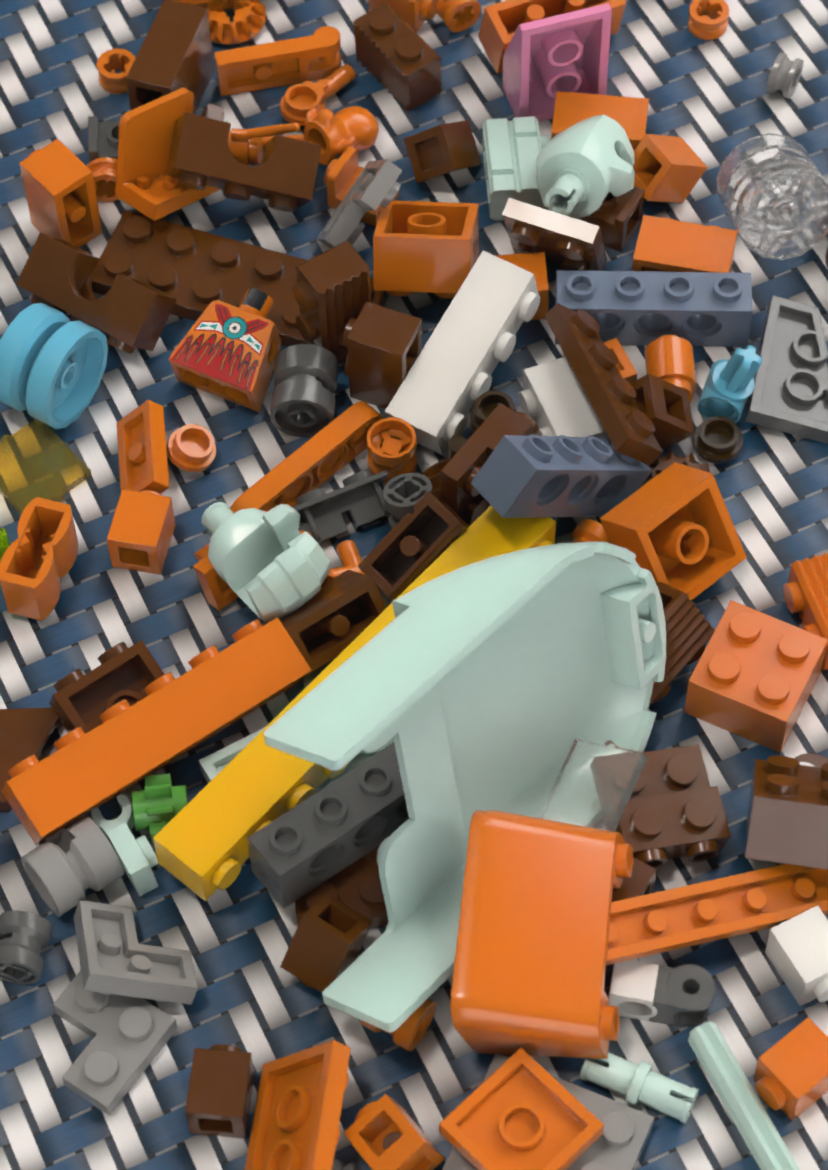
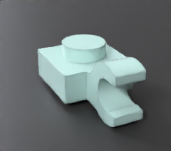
[91,794,159,897]

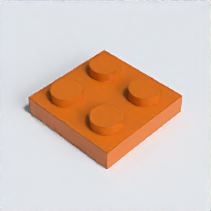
[439,1048,604,1170]

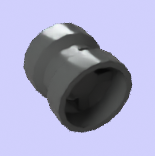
[382,473,434,530]
[0,910,53,985]

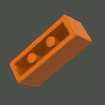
[478,0,627,73]

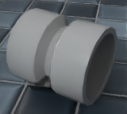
[21,816,124,917]

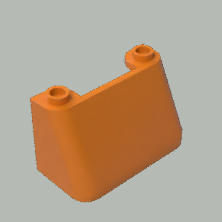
[451,810,633,1059]

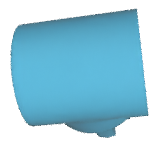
[697,345,762,423]

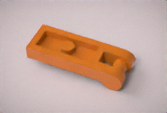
[214,26,342,97]

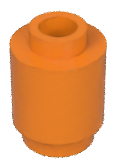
[644,335,697,403]

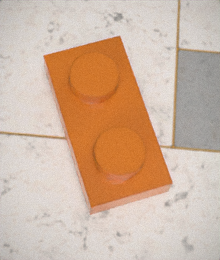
[116,399,169,494]

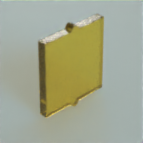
[0,420,92,514]

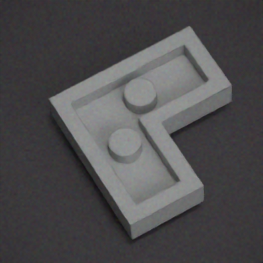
[317,159,403,249]
[74,900,198,1005]
[53,970,177,1116]

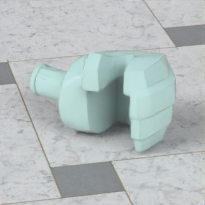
[536,114,635,219]
[201,502,331,622]

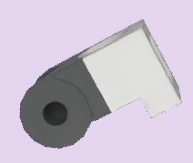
[608,958,715,1027]

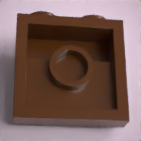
[441,403,539,525]
[49,640,165,734]
[593,744,731,868]

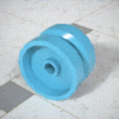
[0,303,108,430]

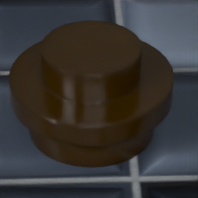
[693,416,743,464]

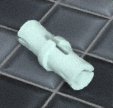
[580,1052,699,1124]

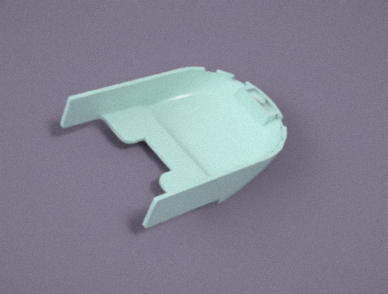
[263,542,666,1032]

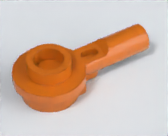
[280,64,356,126]

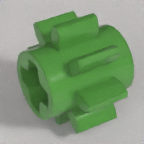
[132,773,188,843]

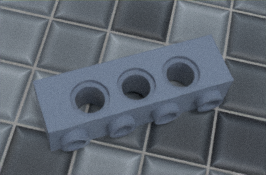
[555,270,753,347]
[471,434,652,518]

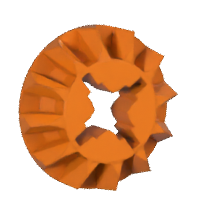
[196,0,266,45]

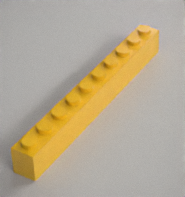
[153,506,556,901]

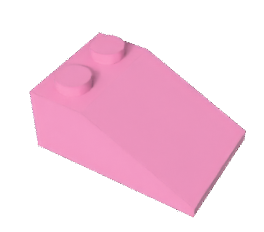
[502,3,612,122]

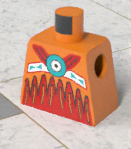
[168,288,281,412]

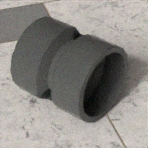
[270,344,339,437]

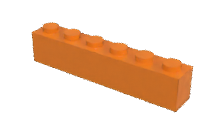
[1,617,312,845]

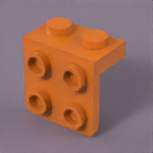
[115,88,221,221]

